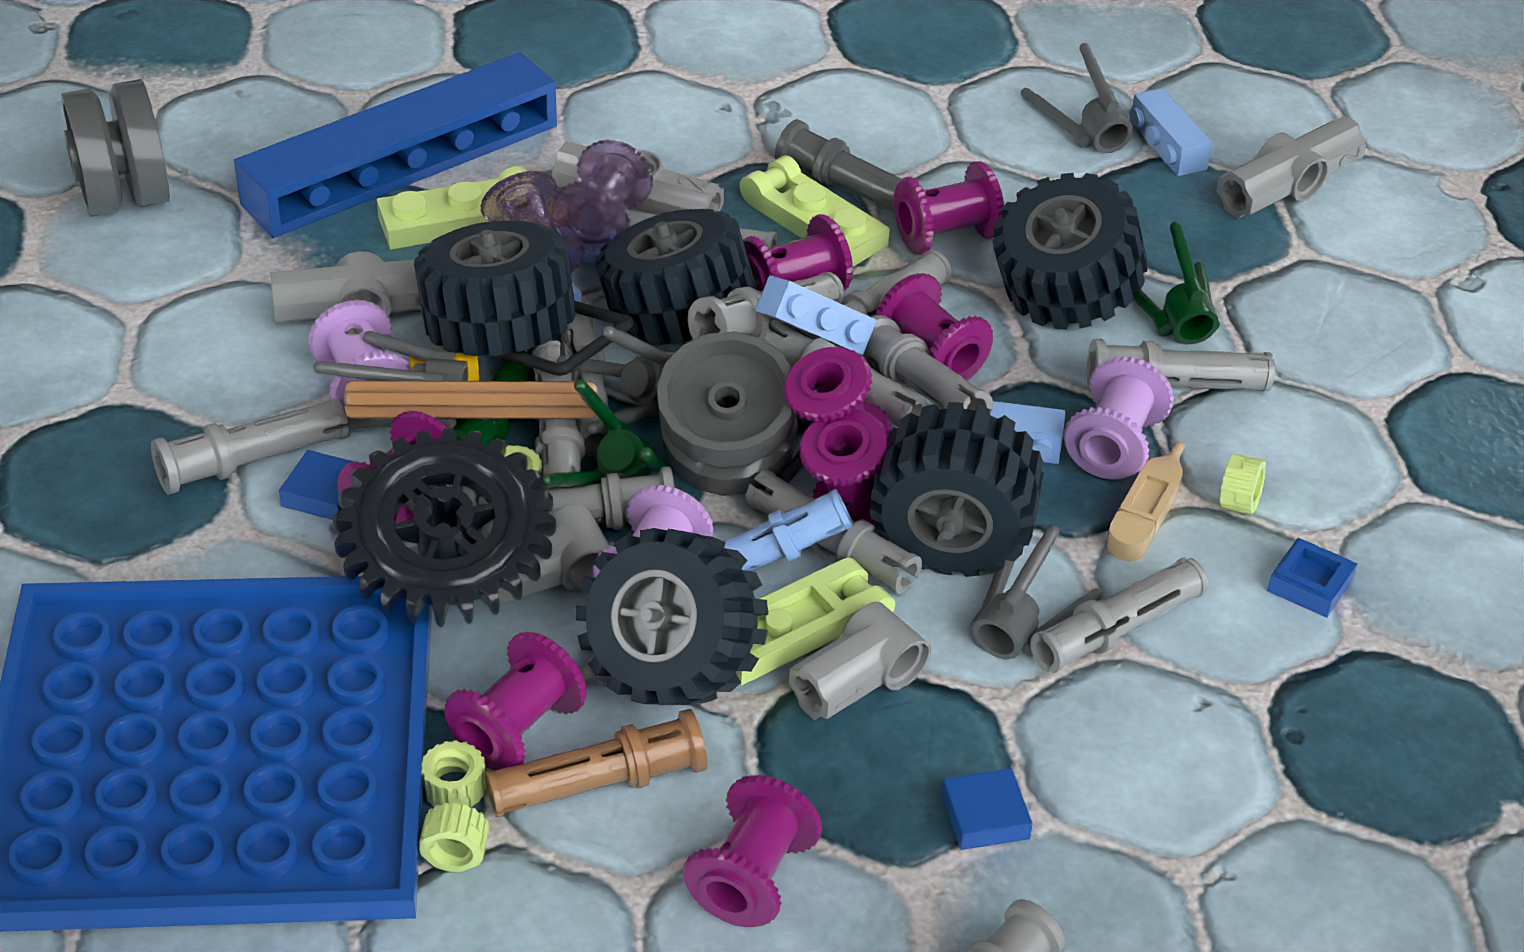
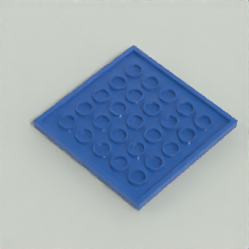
[0,576,432,932]

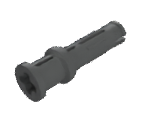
[775,119,928,212]

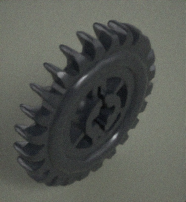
[332,428,557,628]

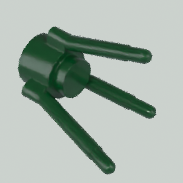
[1132,221,1220,344]
[543,379,664,487]

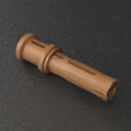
[485,709,707,817]

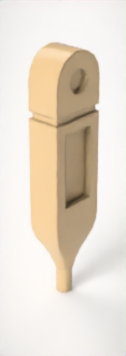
[1106,441,1185,561]

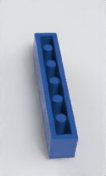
[234,52,557,238]

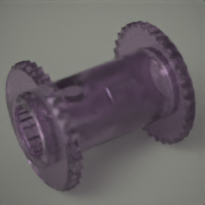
[552,139,654,252]
[480,171,585,274]

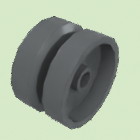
[61,79,170,217]
[657,331,798,496]

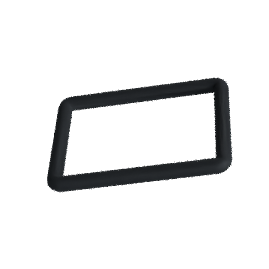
[495,300,633,376]

